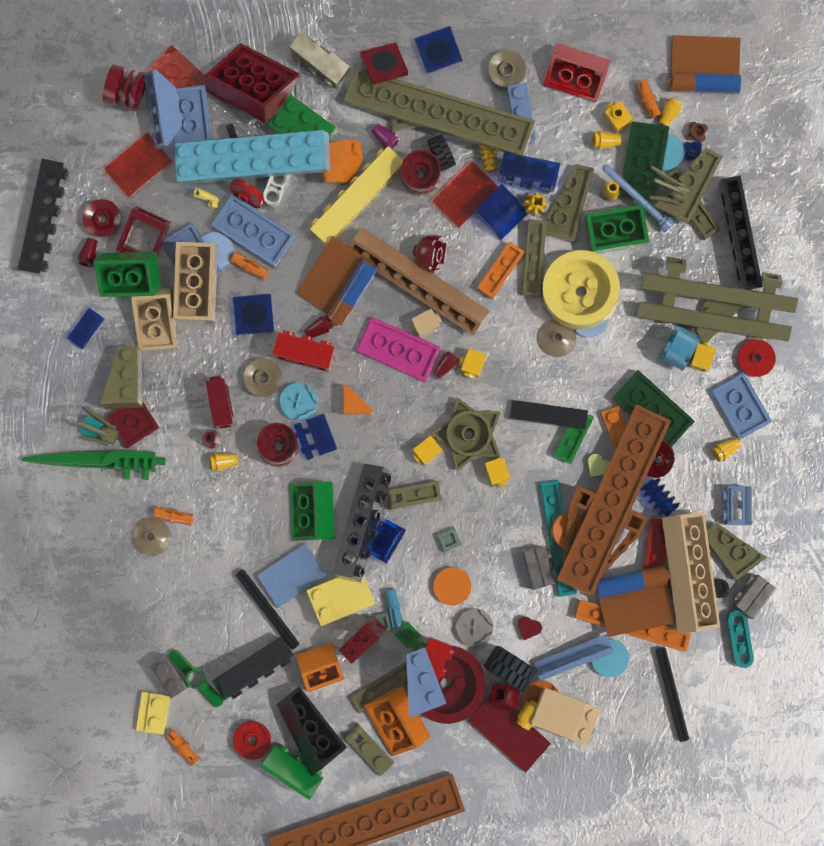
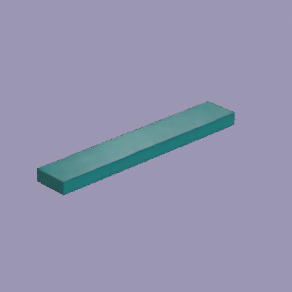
[539,480,577,597]

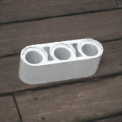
[263,175,291,208]

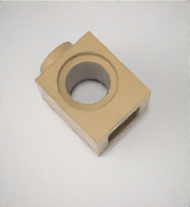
[411,308,442,338]

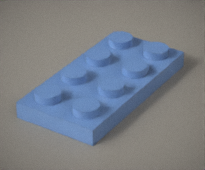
[211,194,296,267]

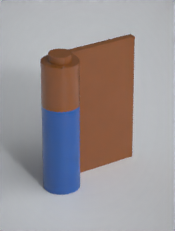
[667,35,741,94]
[297,236,379,327]
[596,565,676,637]

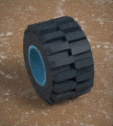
[483,646,537,692]

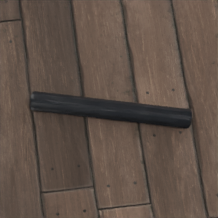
[235,569,300,650]
[656,647,689,742]

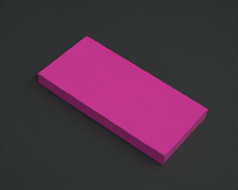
[356,316,441,383]

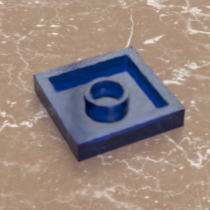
[414,26,463,75]
[233,294,275,336]

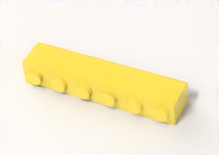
[310,146,403,246]

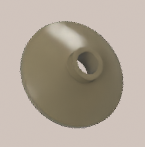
[488,50,526,88]
[538,319,577,357]
[244,358,282,397]
[132,518,171,556]

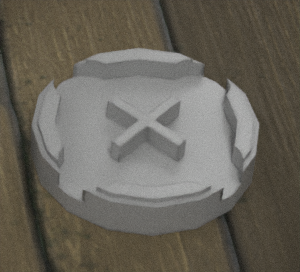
[455,608,493,647]

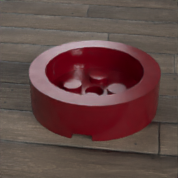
[421,645,486,724]

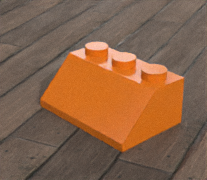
[364,686,431,756]

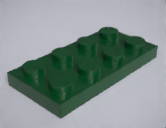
[619,121,670,203]
[612,370,695,447]

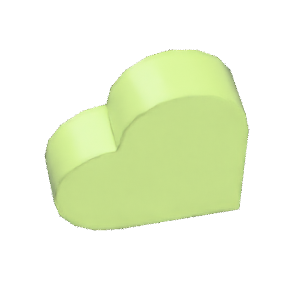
[588,454,609,477]

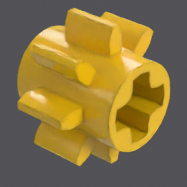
[523,192,548,217]

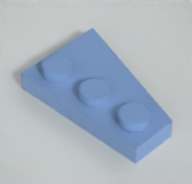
[406,647,446,718]

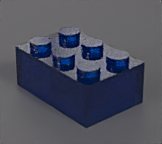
[498,151,560,194]

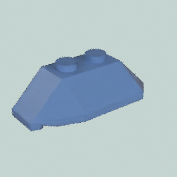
[144,70,182,149]

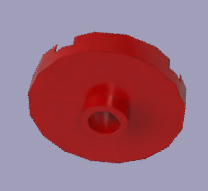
[229,178,264,209]
[737,339,776,377]
[233,721,272,760]

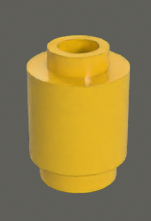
[516,700,537,730]

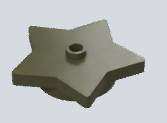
[431,398,500,471]

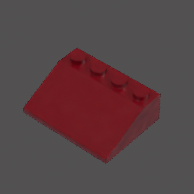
[205,43,300,123]

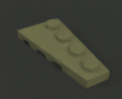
[654,148,723,224]
[545,164,594,242]

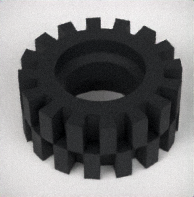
[427,134,456,172]

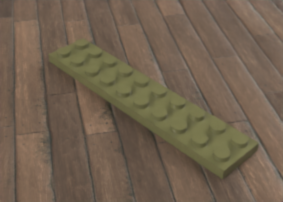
[344,67,536,158]

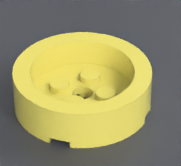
[543,250,620,330]

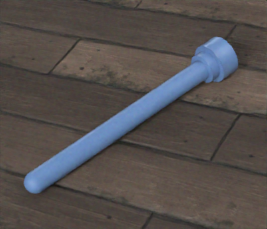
[602,165,674,232]

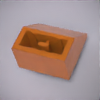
[296,642,345,692]

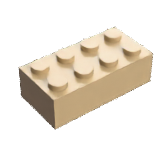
[173,242,218,321]

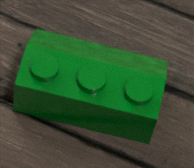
[290,481,334,541]
[261,744,324,800]

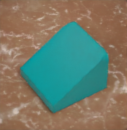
[79,415,106,438]

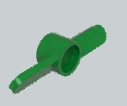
[169,650,223,708]

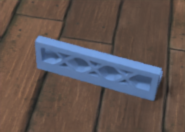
[534,634,613,681]

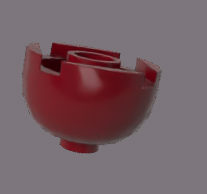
[413,235,447,274]

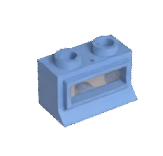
[722,486,752,525]

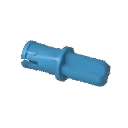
[385,589,403,628]

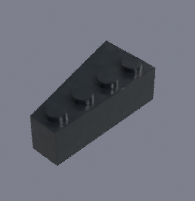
[212,636,294,700]
[276,686,347,776]

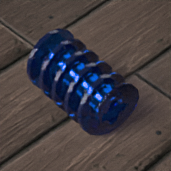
[639,477,680,517]

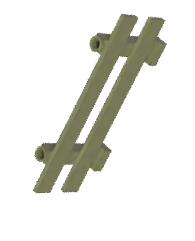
[637,256,798,342]

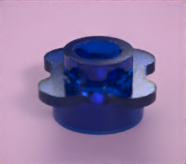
[683,141,702,160]

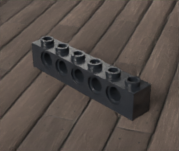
[17,158,69,277]
[719,175,763,291]
[332,464,392,583]

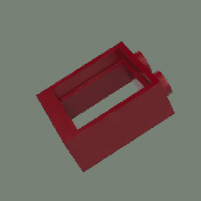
[116,206,172,257]
[205,375,236,430]
[339,616,387,664]

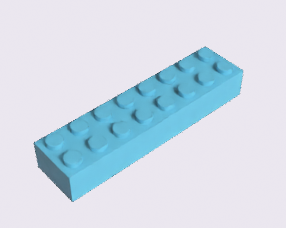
[175,130,331,184]

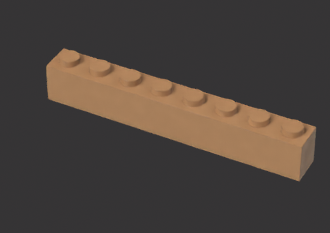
[349,227,490,336]

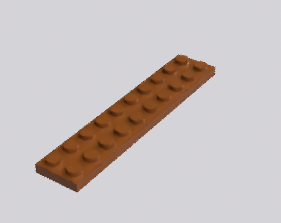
[556,405,671,596]
[269,773,465,846]

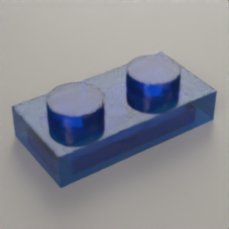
[67,308,106,350]

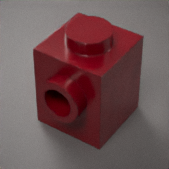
[490,685,520,710]

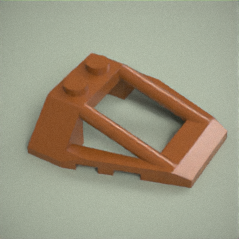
[563,486,648,575]

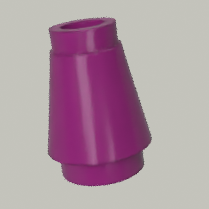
[371,123,400,149]

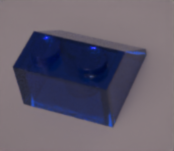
[474,184,528,241]
[370,519,406,564]

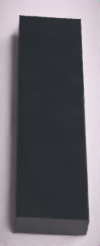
[510,400,589,430]

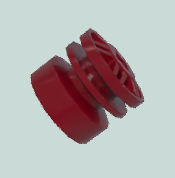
[102,64,146,112]
[401,150,441,196]
[257,422,298,467]

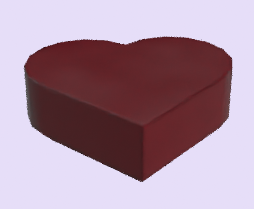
[517,616,542,640]

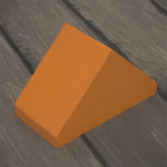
[344,384,374,415]

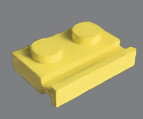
[136,691,170,734]

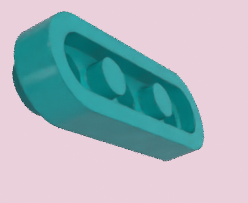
[727,610,754,668]

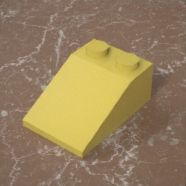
[307,577,375,626]

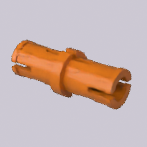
[636,79,661,119]
[230,251,269,281]
[153,506,194,526]
[165,729,200,766]

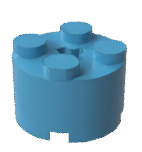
[659,325,700,371]

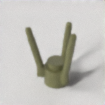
[649,166,690,204]
[77,406,119,446]

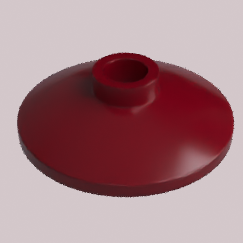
[83,199,121,237]
[647,441,675,478]

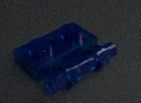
[294,413,338,461]

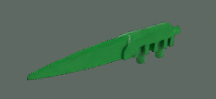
[21,450,166,480]

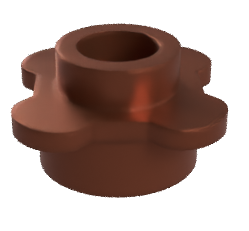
[687,122,708,142]

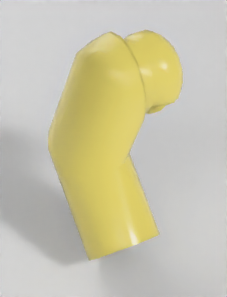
[193,188,219,209]

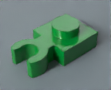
[394,622,426,651]

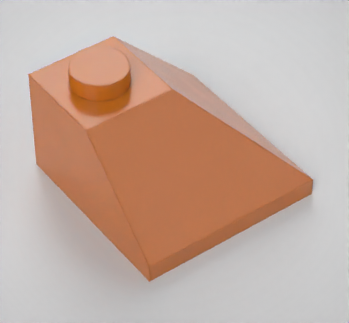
[322,140,363,183]

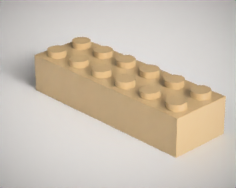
[662,512,720,633]

